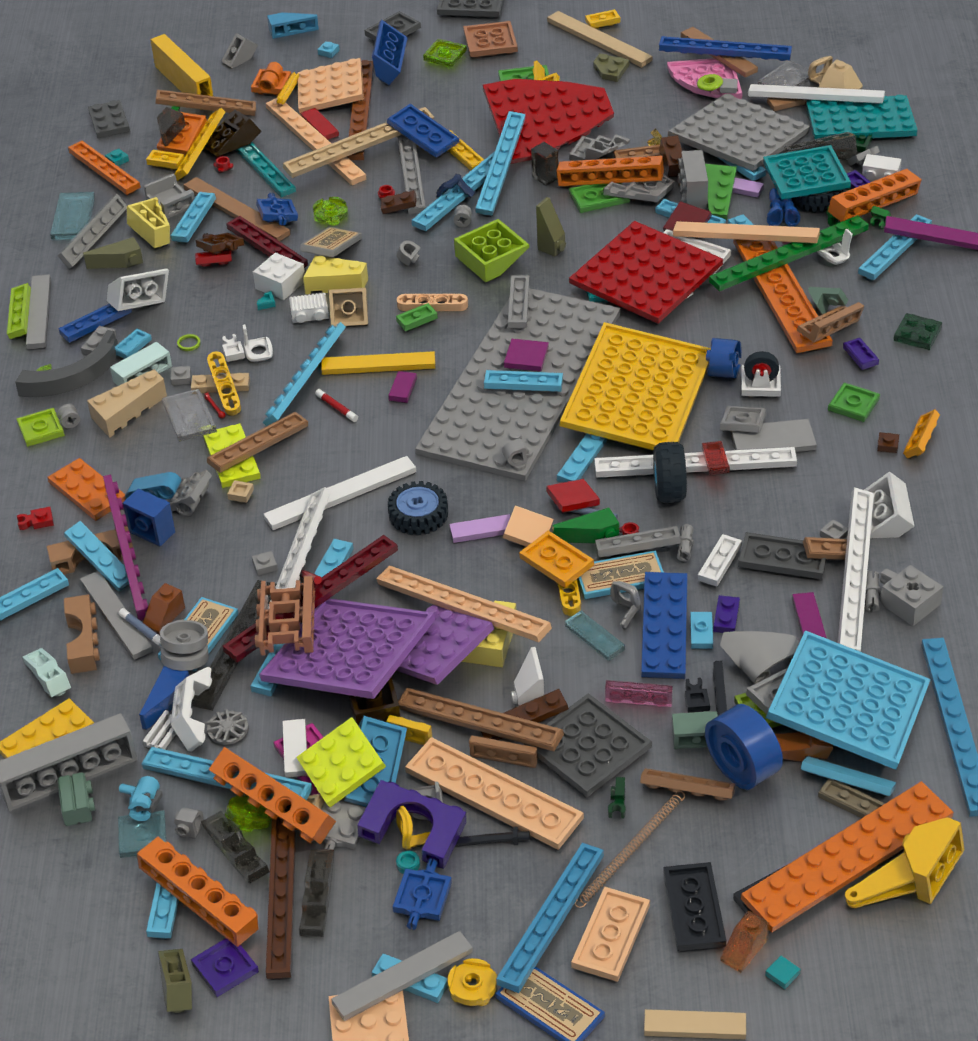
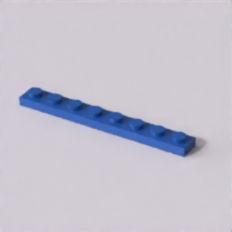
[659,36,792,61]

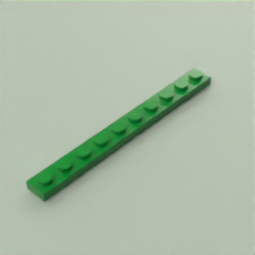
[709,215,869,292]

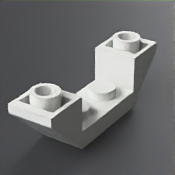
[171,667,212,752]

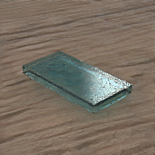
[50,192,95,240]

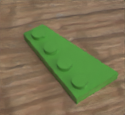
[705,164,737,220]

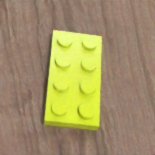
[203,423,261,488]

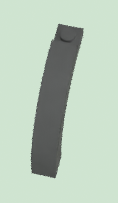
[15,330,118,397]

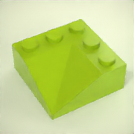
[454,219,530,282]

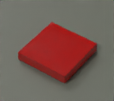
[546,479,600,512]

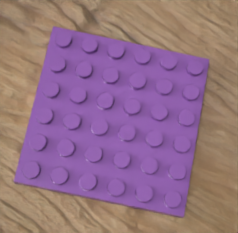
[259,598,436,699]

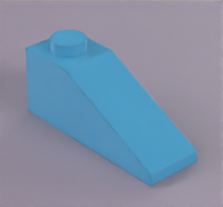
[267,12,319,39]

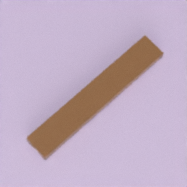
[681,27,758,78]
[155,90,256,116]
[207,412,308,473]

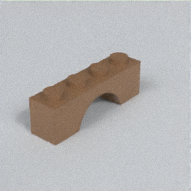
[47,526,133,574]
[64,594,100,674]

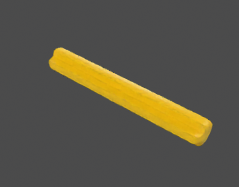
[276,72,300,105]

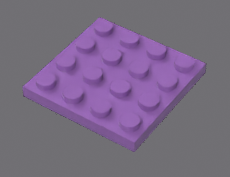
[396,604,495,685]

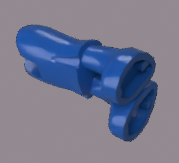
[767,188,801,226]

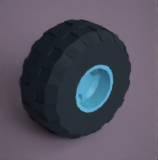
[653,442,687,503]

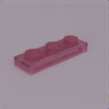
[605,680,673,707]

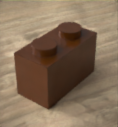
[659,135,682,178]

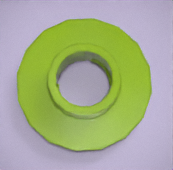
[697,74,723,91]

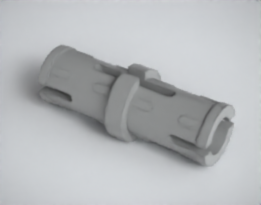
[677,524,694,561]
[865,571,881,612]

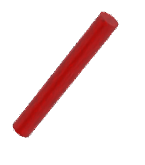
[300,570,322,584]

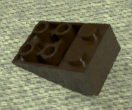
[204,110,262,157]

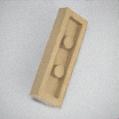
[191,373,250,394]

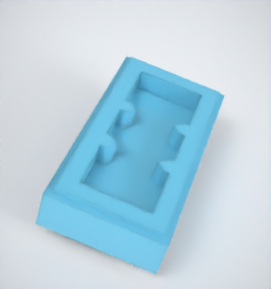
[115,329,152,359]
[690,612,713,649]

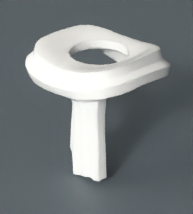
[816,229,853,265]
[243,325,273,362]

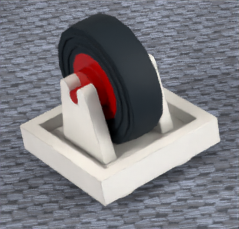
[741,351,781,397]

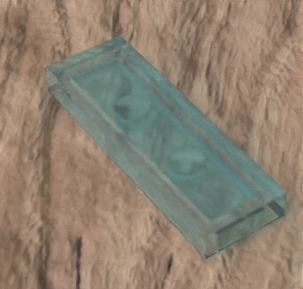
[565,611,625,661]

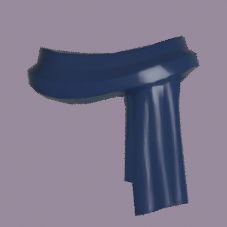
[436,173,476,198]

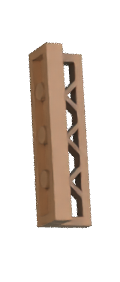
[797,302,864,342]

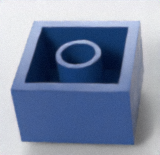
[122,489,175,546]

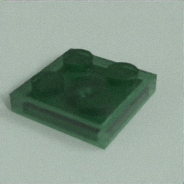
[893,313,942,350]

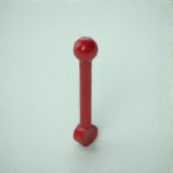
[204,392,226,419]

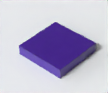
[191,938,259,997]

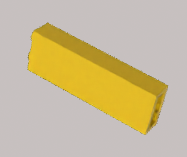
[150,34,213,110]

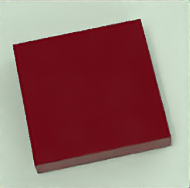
[663,201,712,239]

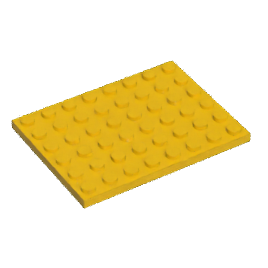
[559,322,711,450]

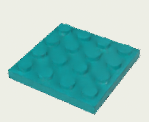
[763,145,851,200]

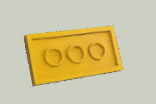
[0,698,94,758]

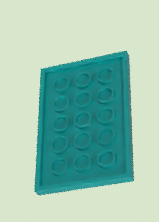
[806,94,918,141]

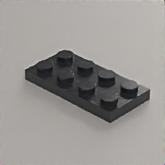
[663,862,727,951]

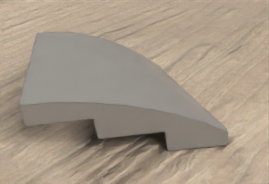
[569,135,630,161]

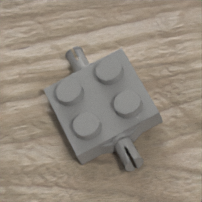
[321,800,366,857]

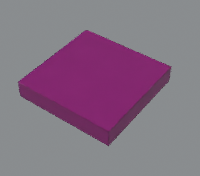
[504,338,549,372]

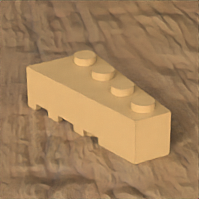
[87,369,167,438]

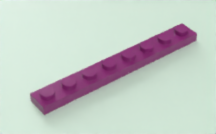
[103,474,148,621]

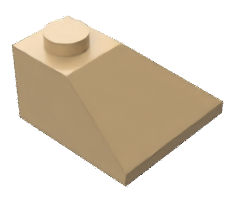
[819,59,863,90]

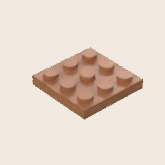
[463,21,518,58]

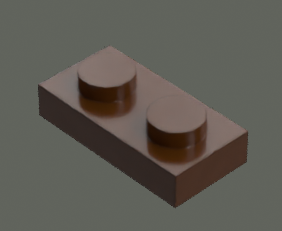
[381,190,417,214]

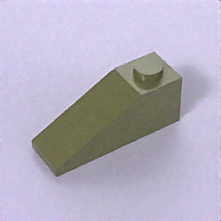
[536,197,566,257]
[83,237,143,269]
[158,949,192,1013]

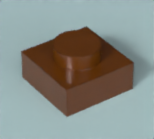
[877,432,900,453]

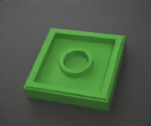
[828,383,880,422]

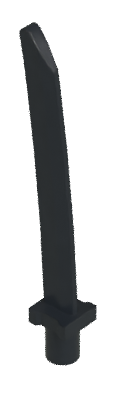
[455,827,530,847]

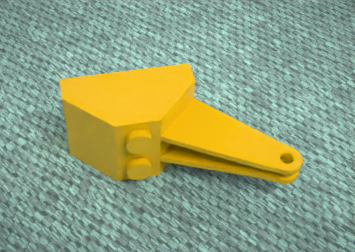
[845,817,964,908]

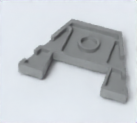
[603,175,675,202]

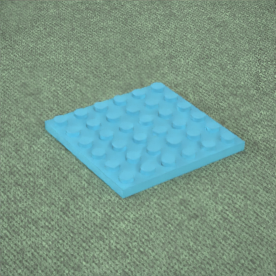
[766,630,931,770]

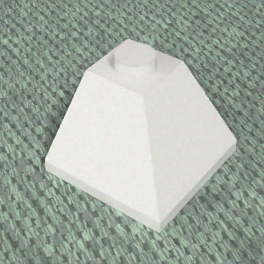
[511,647,544,707]

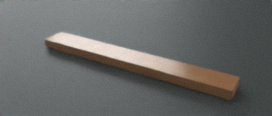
[183,177,290,241]
[398,688,564,751]

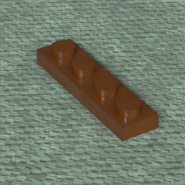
[480,689,569,740]

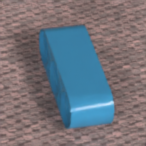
[125,472,181,500]

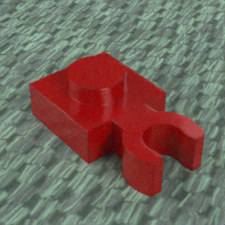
[17,507,54,530]

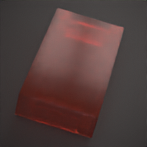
[702,441,730,475]

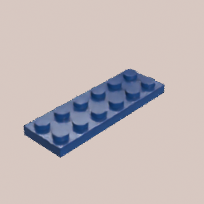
[641,572,687,679]

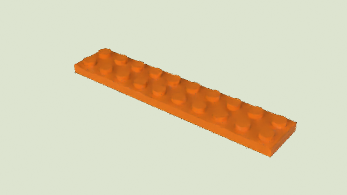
[733,239,833,353]
[741,781,954,933]

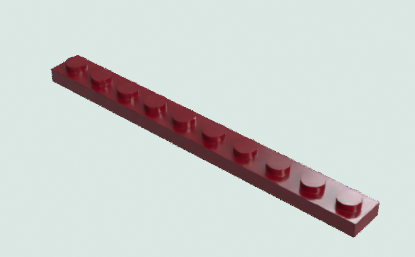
[223,535,398,662]

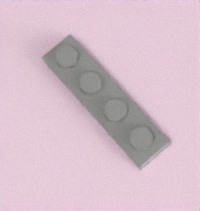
[508,275,530,329]
[595,526,681,557]

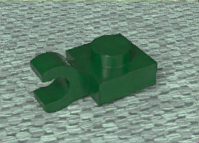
[608,777,626,819]

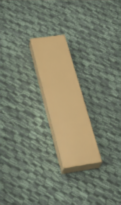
[644,1009,746,1040]

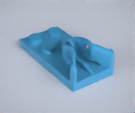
[344,716,407,807]

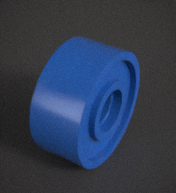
[705,704,783,790]

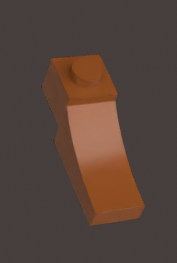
[775,732,834,762]

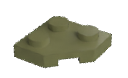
[593,53,630,82]

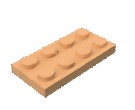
[571,886,650,982]

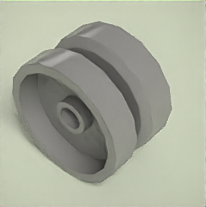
[160,620,209,671]

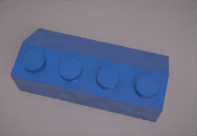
[372,19,408,85]

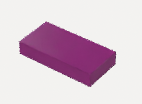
[388,371,417,403]

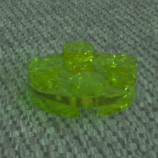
[313,197,348,226]
[225,796,272,832]

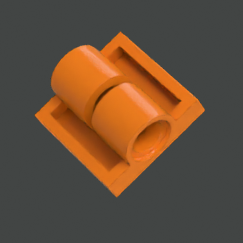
[251,62,291,95]

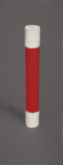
[315,389,358,422]

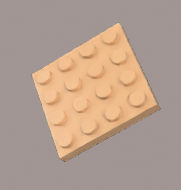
[298,58,364,113]

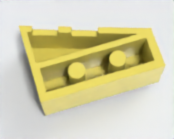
[127,197,170,248]
[303,255,368,295]

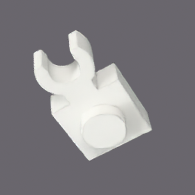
[222,334,245,362]

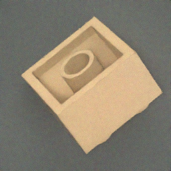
[329,288,368,326]

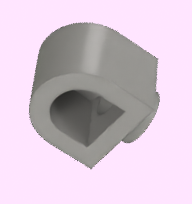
[397,240,421,266]
[502,438,529,466]
[174,807,203,838]

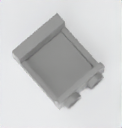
[144,174,195,219]

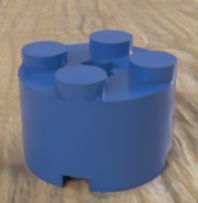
[706,338,742,378]

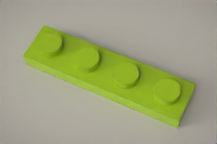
[7,283,31,339]

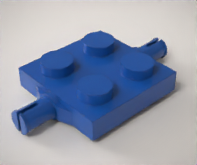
[256,193,298,226]
[393,858,452,930]

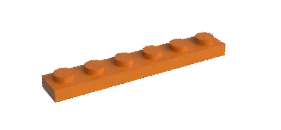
[68,140,141,195]

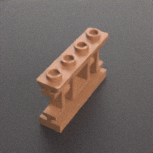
[255,576,315,655]

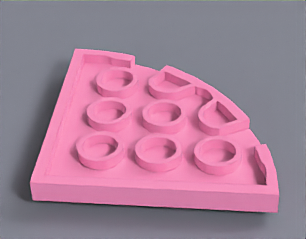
[667,58,742,99]

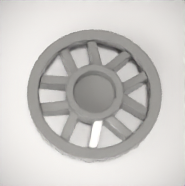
[206,709,248,745]

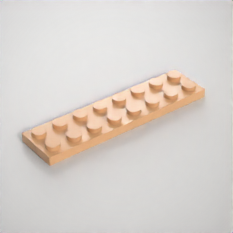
[405,737,584,850]

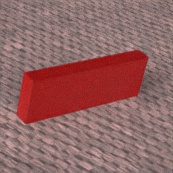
[300,108,339,140]

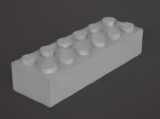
[0,713,137,812]

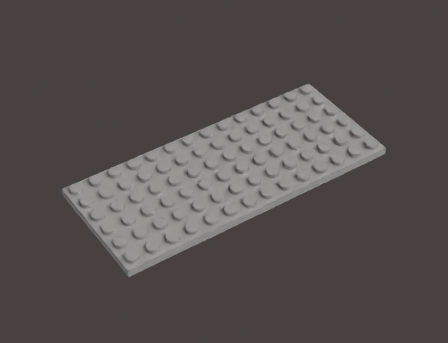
[415,288,620,481]

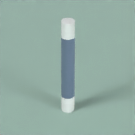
[118,608,161,647]

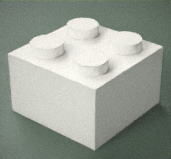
[253,253,305,300]

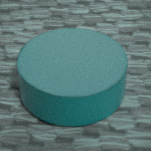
[396,851,420,874]

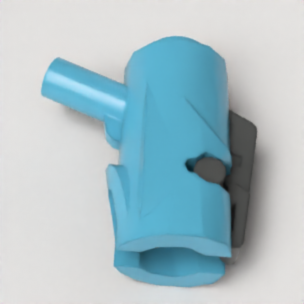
[119,776,163,821]

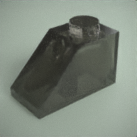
[157,107,186,147]

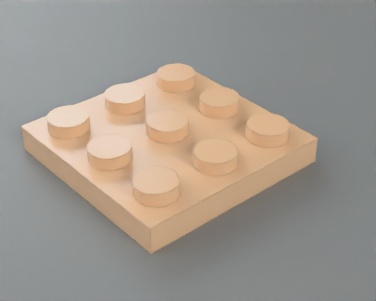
[328,990,409,1041]

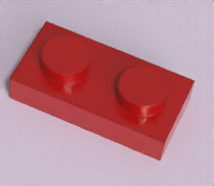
[195,250,232,266]

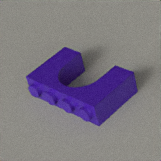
[357,780,466,869]

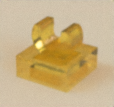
[647,128,662,146]

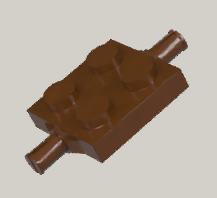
[195,233,244,254]

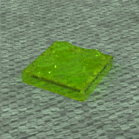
[423,39,467,67]

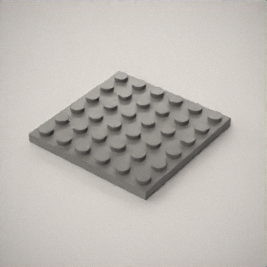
[668,94,810,171]

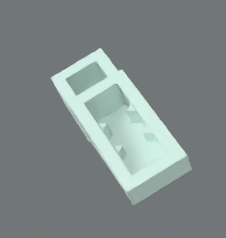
[22,648,71,697]

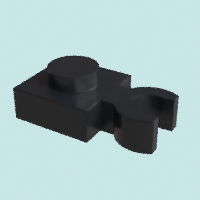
[684,678,710,713]

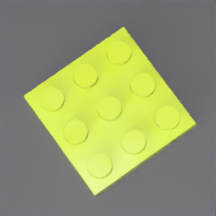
[296,717,386,807]

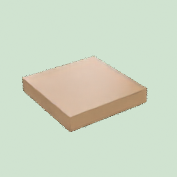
[503,506,554,547]

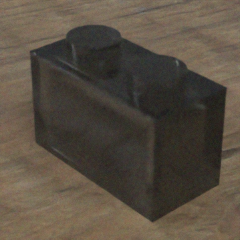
[531,142,558,186]

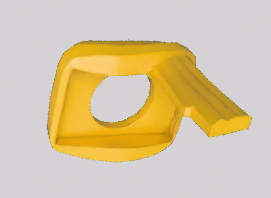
[396,806,430,851]

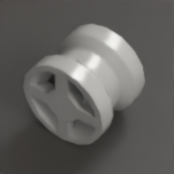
[454,205,472,227]
[58,404,80,429]

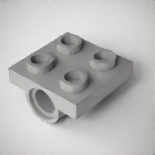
[168,470,212,516]

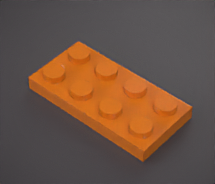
[47,458,126,521]

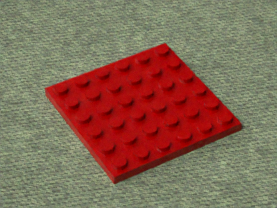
[569,221,723,324]

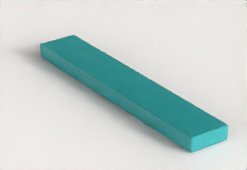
[235,142,296,198]

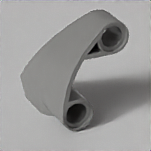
[720,631,800,684]

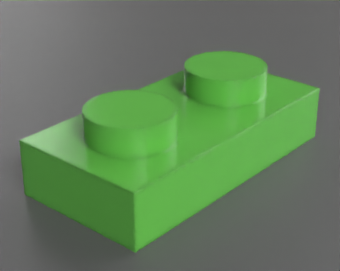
[396,303,438,331]

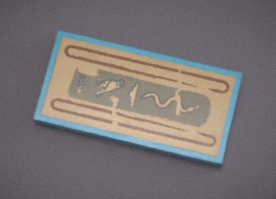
[577,550,663,600]
[158,597,239,672]

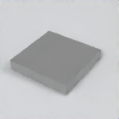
[720,406,766,432]

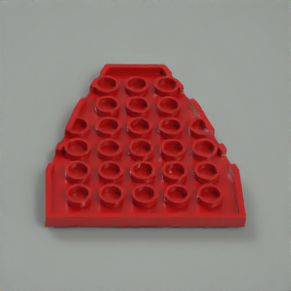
[483,79,614,164]

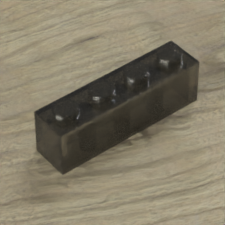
[784,132,857,160]

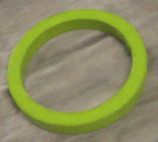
[177,334,200,351]

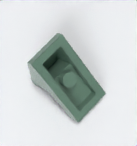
[808,287,848,314]

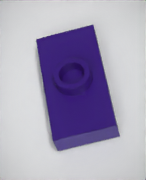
[843,337,879,370]

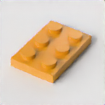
[519,530,594,588]

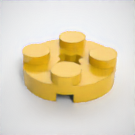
[448,958,497,1006]

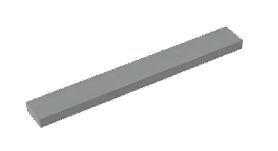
[397,134,426,214]

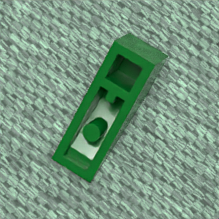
[552,508,619,544]

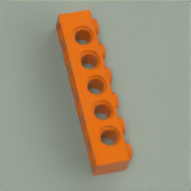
[557,156,664,186]
[828,169,922,222]
[208,747,336,844]
[137,837,258,947]

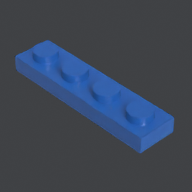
[58,304,132,343]

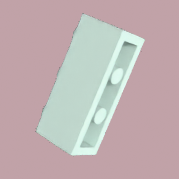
[110,342,172,386]

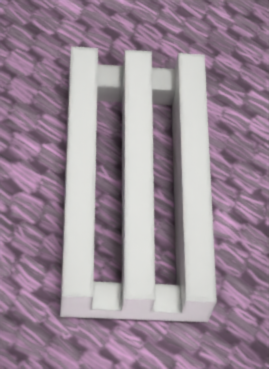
[143,710,176,750]

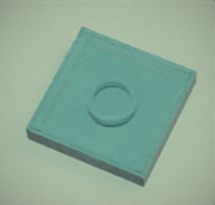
[118,810,167,858]

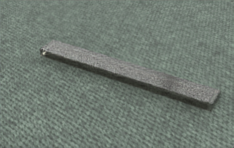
[192,580,277,711]

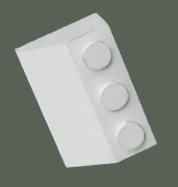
[107,269,169,311]
[864,472,914,538]

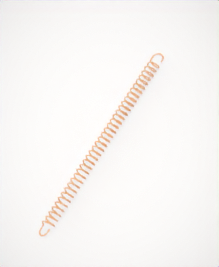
[575,791,685,908]

